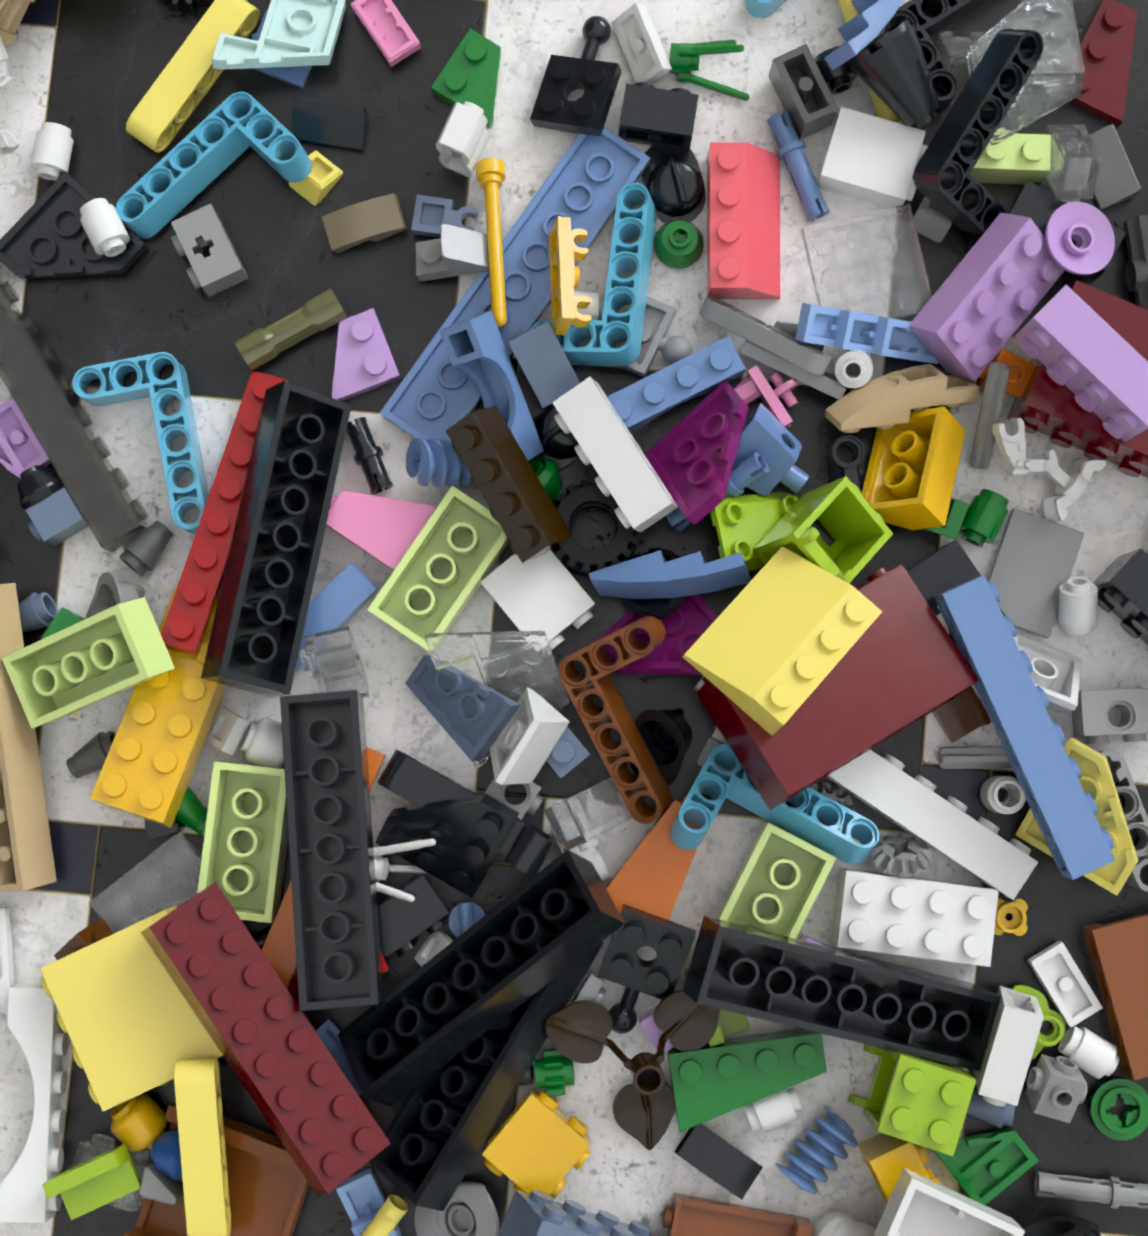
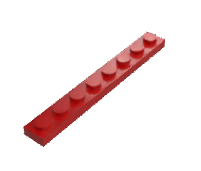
[161,370,288,657]

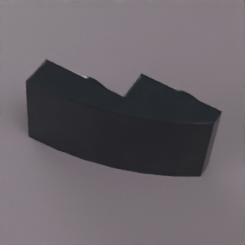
[674,1124,763,1200]

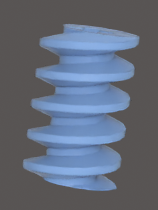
[406,438,477,489]
[775,1105,858,1195]

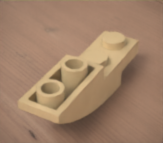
[825,364,980,433]

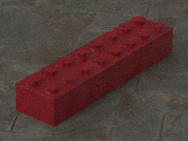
[141,882,391,1194]

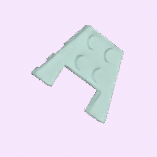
[212,0,346,70]

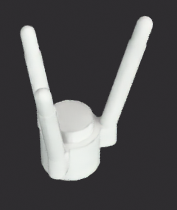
[374,838,436,902]

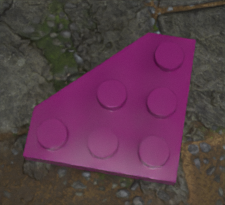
[644,380,749,525]
[593,594,718,675]

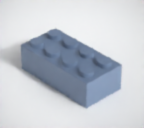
[498,1189,652,1236]

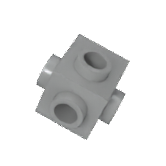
[1025,1054,1087,1123]

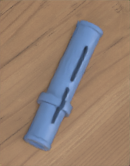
[767,110,830,222]
[666,452,770,532]

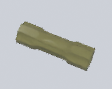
[235,288,347,371]

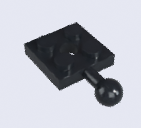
[530,16,622,136]
[598,904,696,1034]

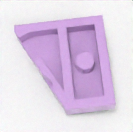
[332,308,401,401]
[0,396,57,478]

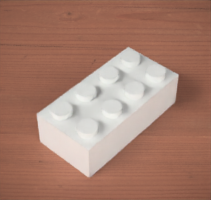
[831,868,999,967]

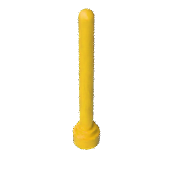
[476,158,507,327]

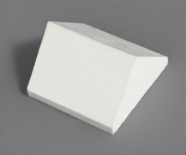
[1013,633,1082,713]
[490,687,570,785]

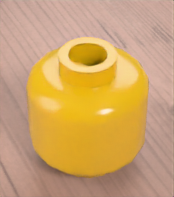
[110,1094,168,1152]

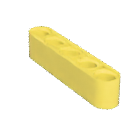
[125,0,260,153]
[174,1058,231,1236]

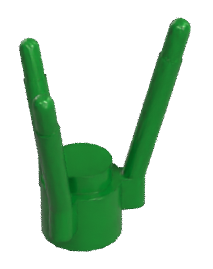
[669,40,749,101]

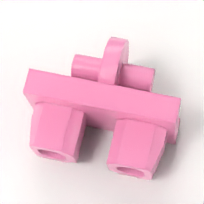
[734,365,799,429]

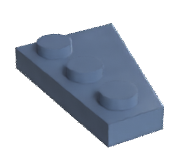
[405,655,521,761]

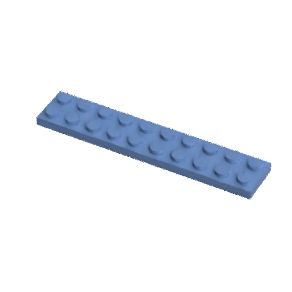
[380,127,651,441]

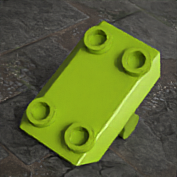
[710,491,799,572]

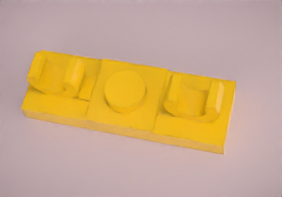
[548,216,591,336]

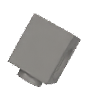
[484,778,544,820]

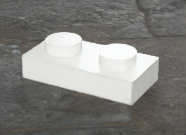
[611,3,672,85]
[1027,941,1103,1028]

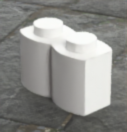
[436,101,489,177]

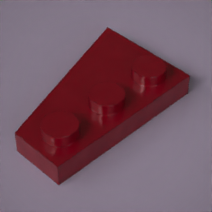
[1054,0,1138,127]

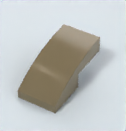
[322,193,407,253]

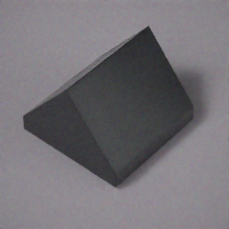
[145,820,186,841]

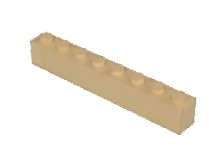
[0,583,57,892]

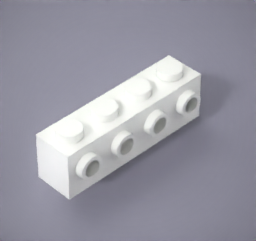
[552,377,678,532]

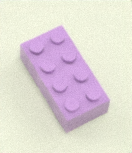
[909,213,1065,381]
[1014,285,1148,442]

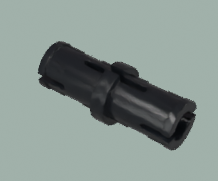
[346,417,393,494]

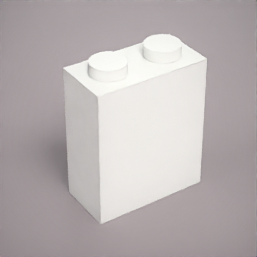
[817,106,928,211]
[480,550,595,653]
[974,986,1044,1107]

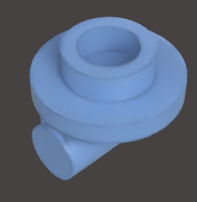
[449,902,486,937]

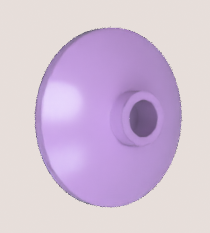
[1045,202,1115,275]

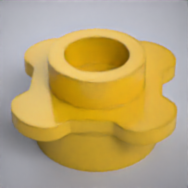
[994,898,1028,936]

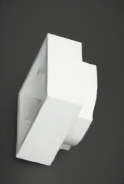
[873,1167,1025,1236]

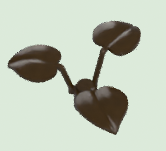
[545,990,720,1150]

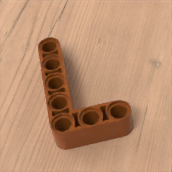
[558,616,672,824]

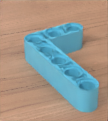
[116,92,312,239]
[530,183,657,366]
[72,352,209,534]
[670,744,880,865]

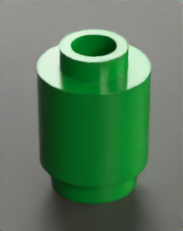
[960,489,1009,547]

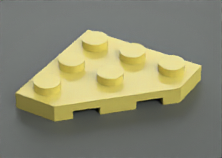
[1015,737,1138,896]

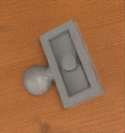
[617,296,692,378]

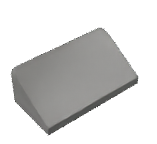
[1072,124,1141,211]

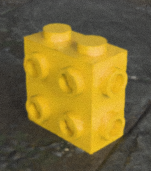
[481,1087,591,1199]

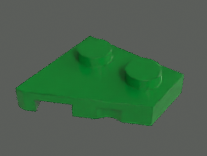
[431,28,501,129]
[933,1127,1039,1205]

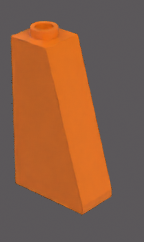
[605,796,697,920]

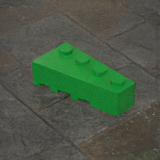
[667,1028,827,1132]

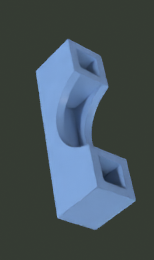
[440,310,544,461]
[607,336,746,433]

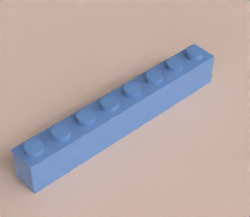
[934,575,1115,880]

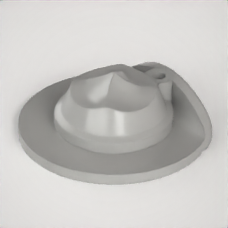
[414,1181,499,1236]

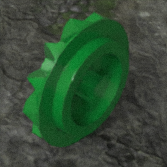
[1089,1077,1148,1141]

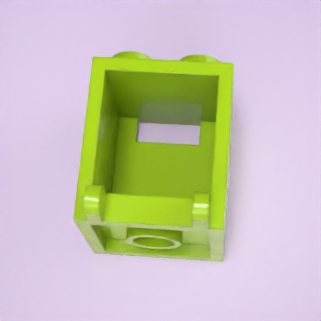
[753,476,893,584]
[848,1044,976,1156]

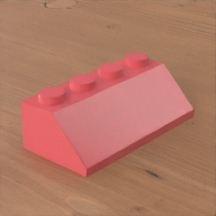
[707,142,780,300]

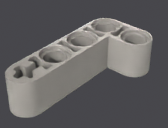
[1097,751,1148,892]

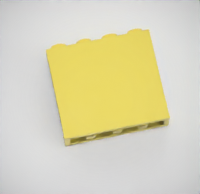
[40,906,223,1112]

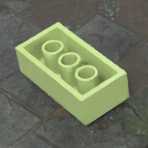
[367,485,509,655]
[2,597,175,729]
[197,761,289,923]
[714,821,836,939]

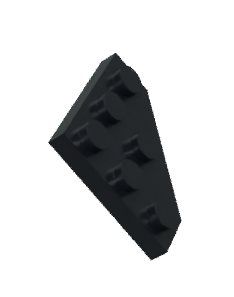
[0,172,148,279]
[375,794,519,898]

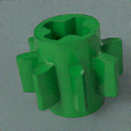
[534,1049,575,1096]

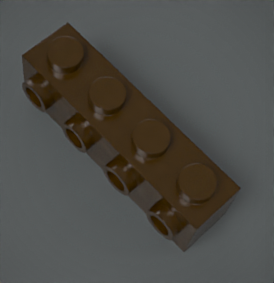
[446,406,572,563]

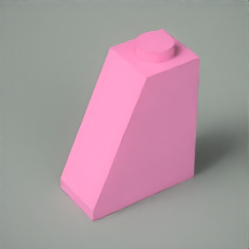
[326,490,436,571]

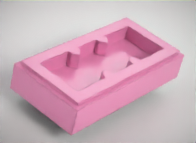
[350,0,421,67]

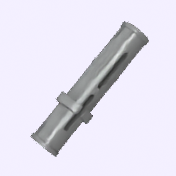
[1034,1171,1148,1209]

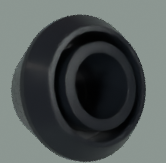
[814,46,857,94]
[17,465,68,510]

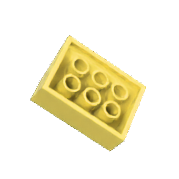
[683,546,882,736]

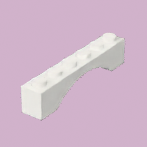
[0,983,69,1223]

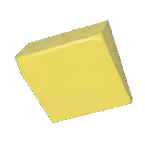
[289,150,343,206]

